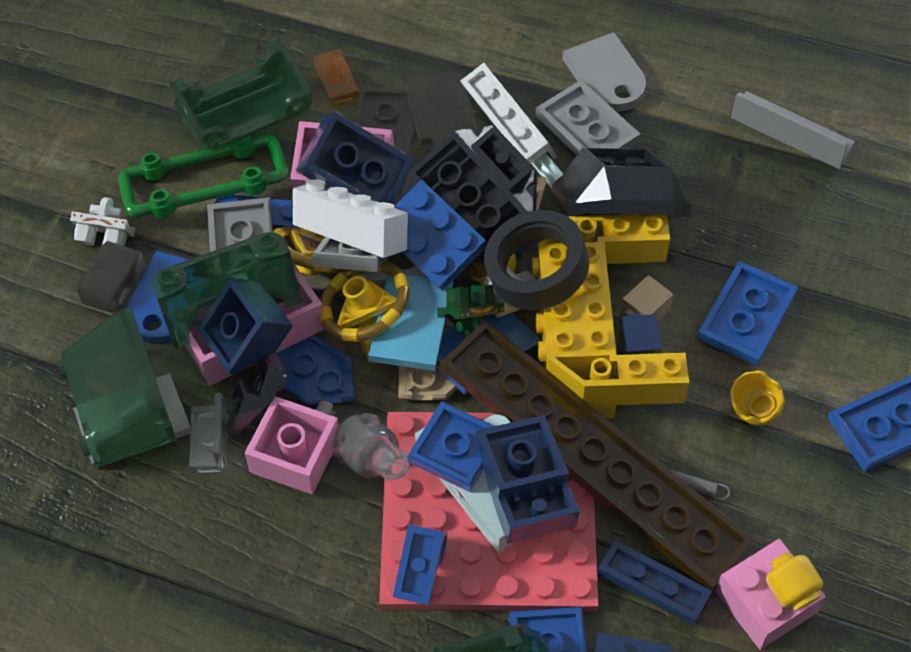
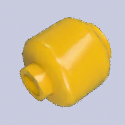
[766,552,823,611]

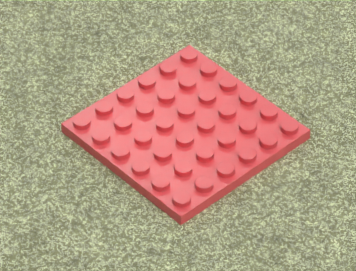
[379,412,598,612]

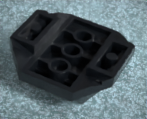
[400,125,537,263]
[551,147,692,217]

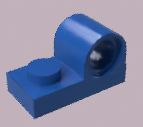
[393,524,447,605]

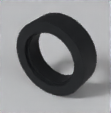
[484,210,590,310]

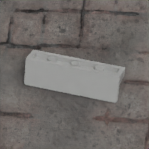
[731,91,855,169]

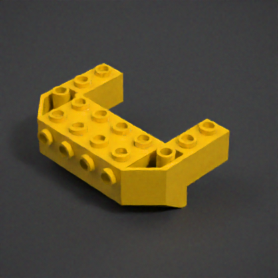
[532,214,689,419]

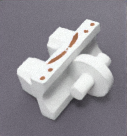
[70,197,135,251]

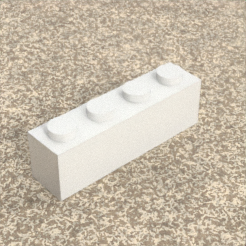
[293,180,408,258]

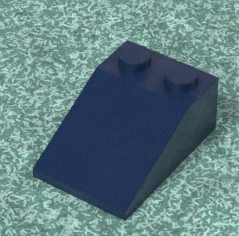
[295,111,415,204]

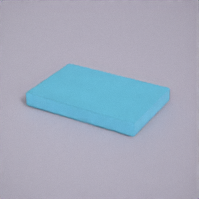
[369,274,453,371]

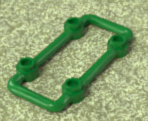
[118,131,289,218]

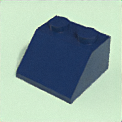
[197,277,293,374]

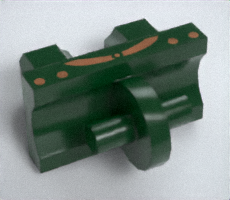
[437,284,505,338]

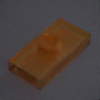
[312,49,359,105]

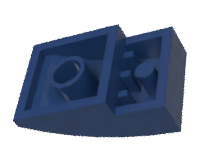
[476,415,580,544]

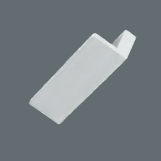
[461,63,557,164]

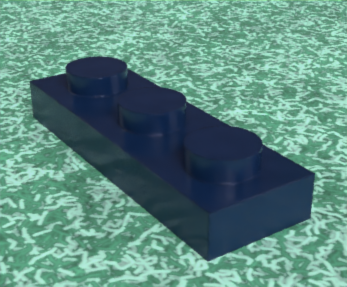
[597,540,712,626]

